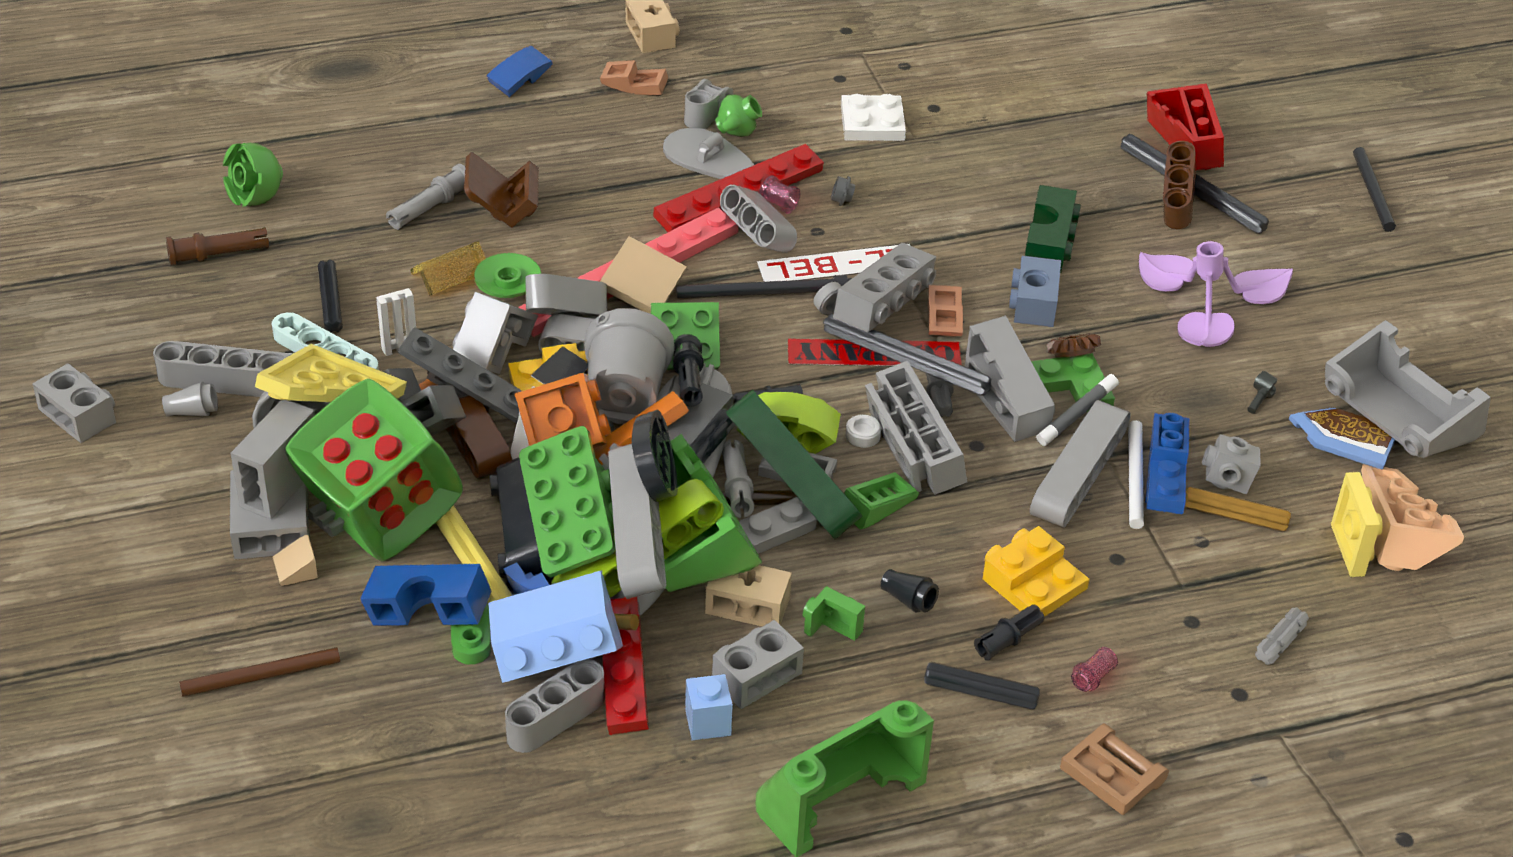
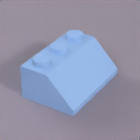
[488,570,623,683]

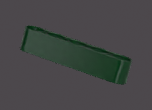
[725,389,862,540]

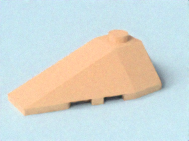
[1361,464,1464,571]

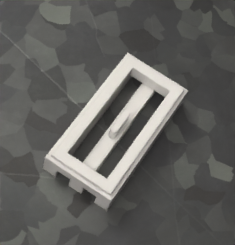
[376,288,416,356]

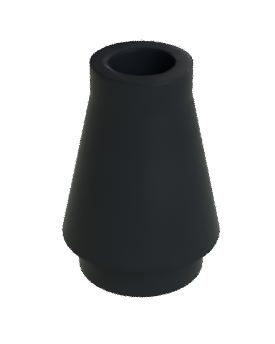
[881,569,939,613]

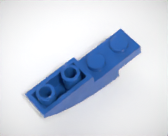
[1145,413,1190,515]

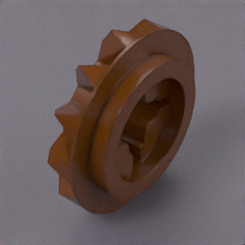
[1047,333,1101,357]

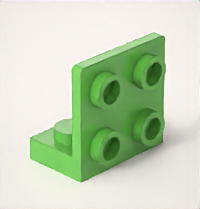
[651,302,720,370]

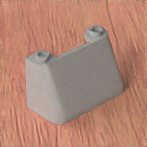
[1325,320,1491,458]

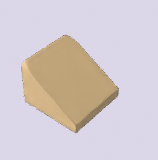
[273,535,318,586]

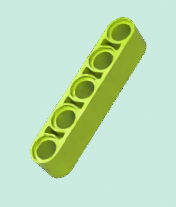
[552,479,724,598]

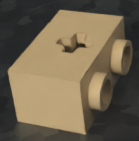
[625,0,679,53]
[705,565,792,626]

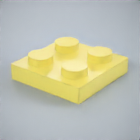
[1331,472,1383,577]

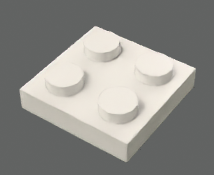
[841,94,906,141]

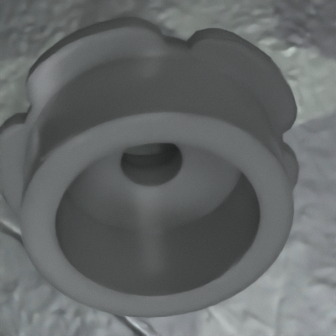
[831,176,855,206]

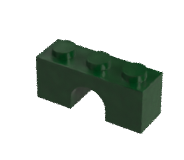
[1025,185,1081,273]

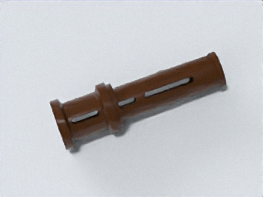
[166,227,269,266]

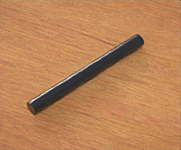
[1353,147,1396,232]

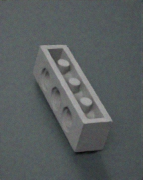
[833,242,936,333]

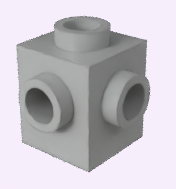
[1202,434,1261,494]

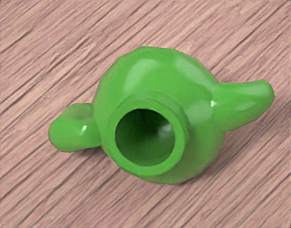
[715,95,762,137]

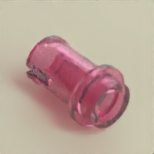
[1071,647,1118,692]

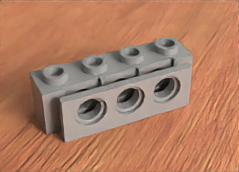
[865,361,967,495]

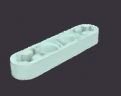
[272,313,379,370]

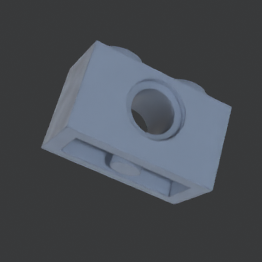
[1009,256,1061,327]

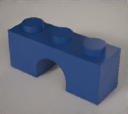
[360,564,492,626]

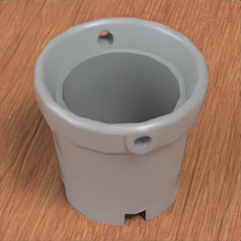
[584,308,674,424]

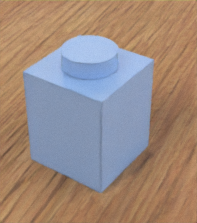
[685,674,732,740]

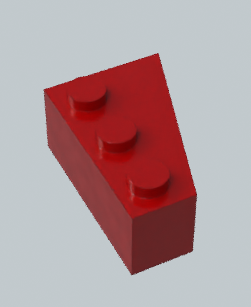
[1147,83,1224,170]

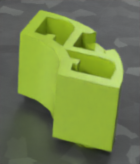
[736,392,841,454]

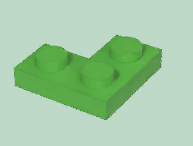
[1031,353,1115,412]

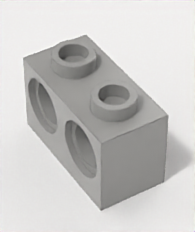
[32,364,116,443]
[712,620,804,709]

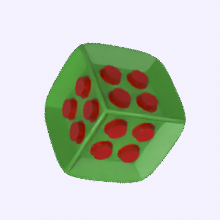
[286,378,463,561]

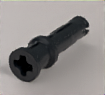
[673,334,704,407]

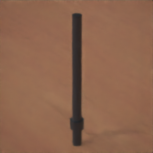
[676,275,852,298]

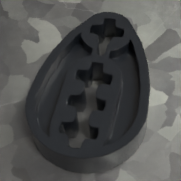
[632,410,678,502]

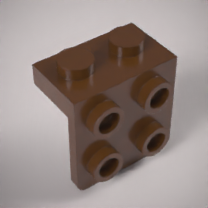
[464,152,539,228]

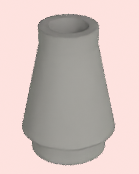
[162,382,218,416]

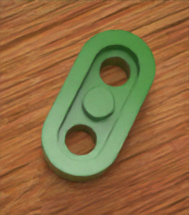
[451,604,491,664]

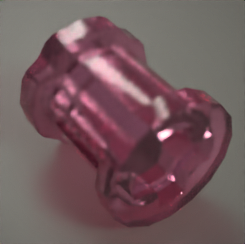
[759,175,801,214]

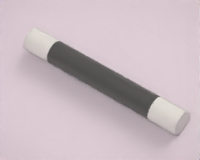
[1036,374,1119,446]

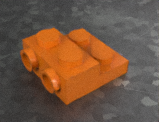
[515,373,611,448]

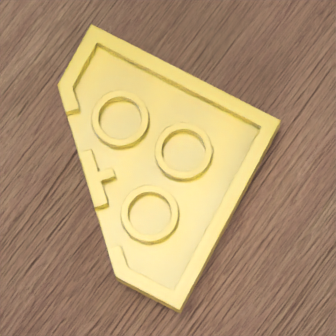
[255,344,407,402]

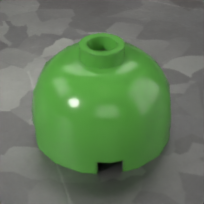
[223,143,283,207]

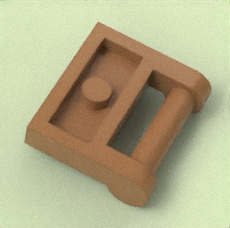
[1060,724,1169,815]

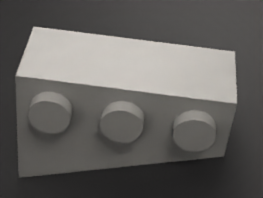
[965,315,1055,442]

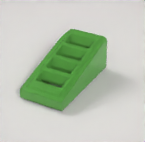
[844,472,919,530]

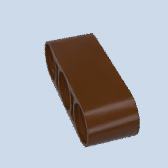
[1163,141,1196,229]
[446,395,512,479]

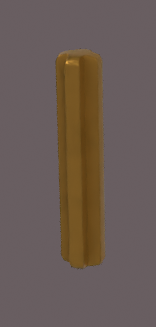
[1185,487,1291,532]

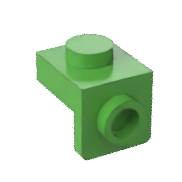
[802,586,865,641]

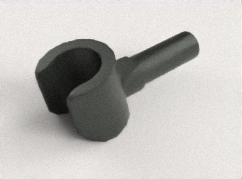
[1247,371,1277,414]

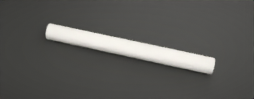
[1128,421,1144,529]

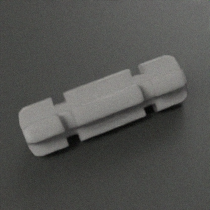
[1255,607,1309,665]

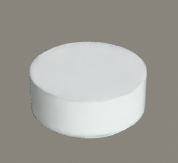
[846,415,881,448]

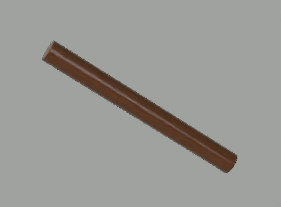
[179,647,340,697]

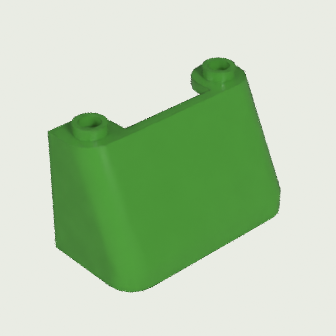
[664,434,763,592]
[756,701,934,857]

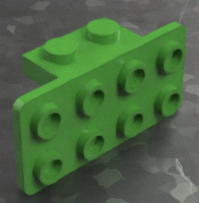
[519,426,616,577]

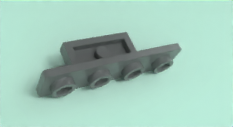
[398,328,522,424]

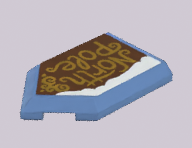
[1289,408,1395,469]

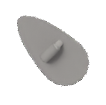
[663,128,754,179]

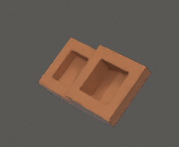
[600,60,668,95]
[928,285,963,337]

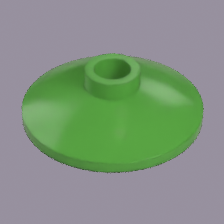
[474,253,541,298]

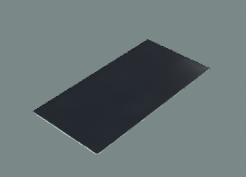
[531,346,588,384]

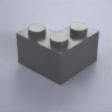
[383,368,466,436]

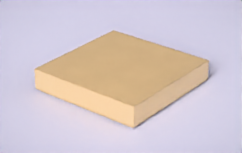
[600,236,687,314]

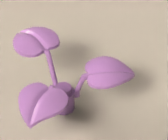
[1139,241,1293,347]

